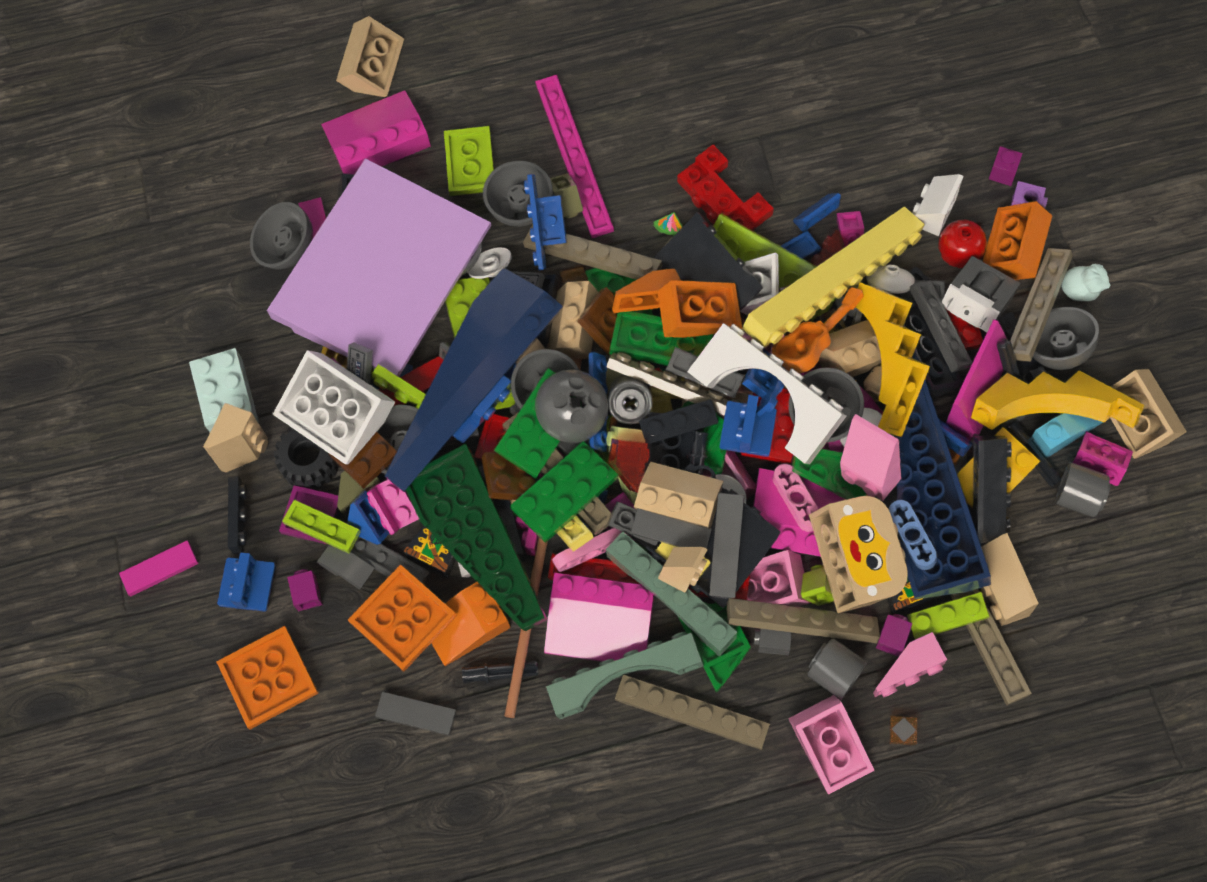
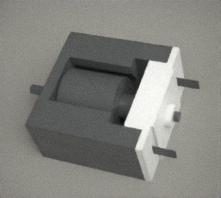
[942,256,1021,332]

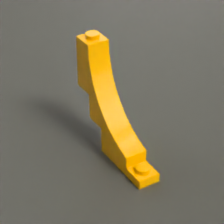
[855,282,930,437]
[971,371,1145,430]

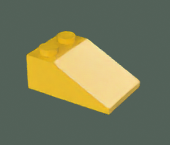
[957,427,1040,509]

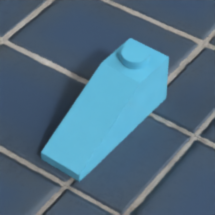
[1032,413,1103,458]

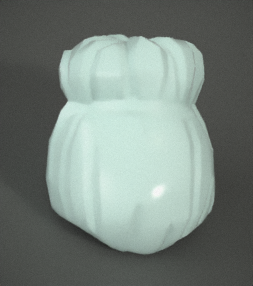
[1061,264,1111,301]

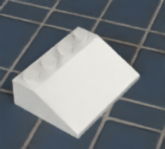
[273,350,395,465]

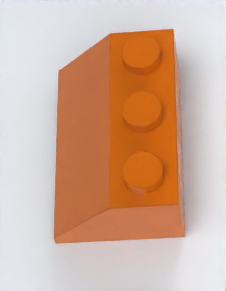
[982,201,1052,280]

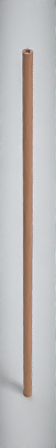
[504,359,582,718]

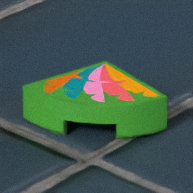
[654,212,683,236]

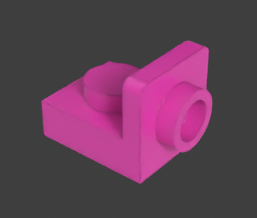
[837,211,864,249]
[515,517,539,556]

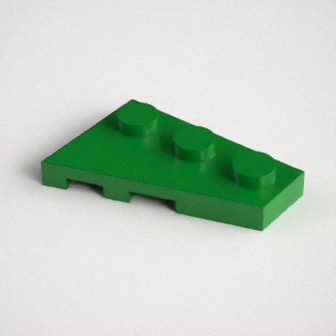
[792,449,866,500]

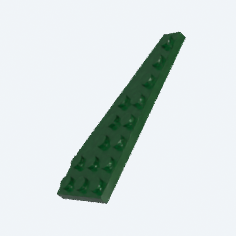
[406,444,548,631]

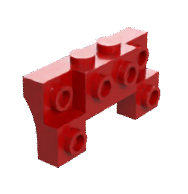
[677,145,774,231]

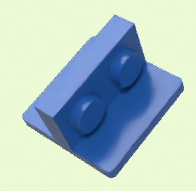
[719,395,777,457]
[217,553,276,612]

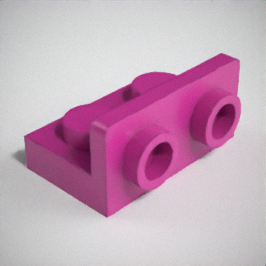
[1073,432,1133,486]
[367,479,419,535]

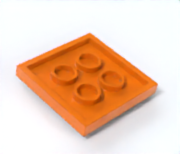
[348,564,457,672]
[216,626,318,730]

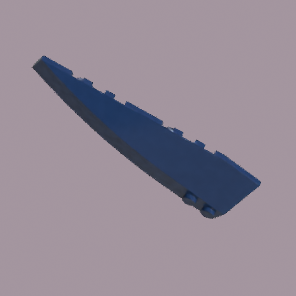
[385,268,563,492]
[894,351,991,599]

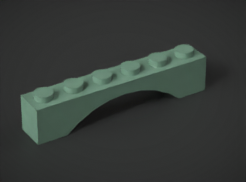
[606,531,737,657]
[546,632,704,719]

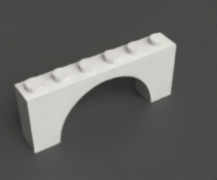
[687,323,846,464]

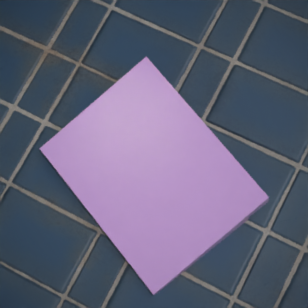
[267,158,491,377]

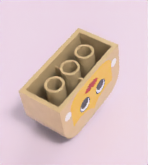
[809,496,908,613]

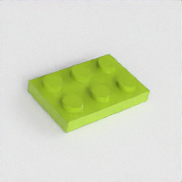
[444,126,494,196]

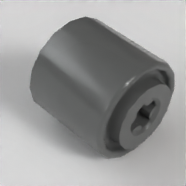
[608,374,653,424]
[1054,462,1111,517]
[807,638,868,700]

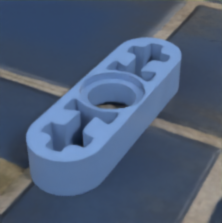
[889,500,937,570]

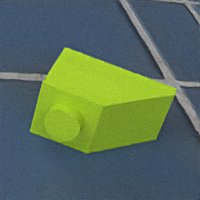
[801,564,834,606]

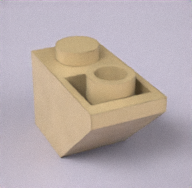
[658,547,708,593]

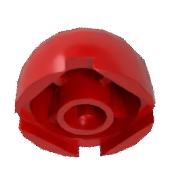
[938,219,987,268]

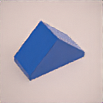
[347,490,389,545]

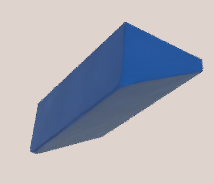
[793,193,841,232]
[938,418,973,457]

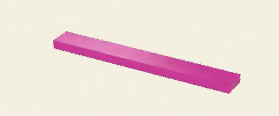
[535,75,614,238]

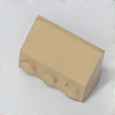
[336,16,404,97]
[546,281,599,359]
[819,320,882,378]
[1110,369,1187,459]
[203,403,268,472]
[634,462,724,529]
[981,533,1039,626]

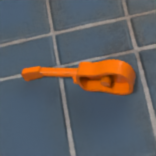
[771,287,864,373]

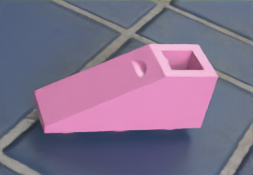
[873,632,947,697]

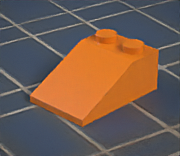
[658,280,742,338]
[432,582,510,666]

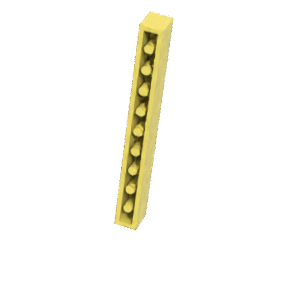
[742,206,925,348]

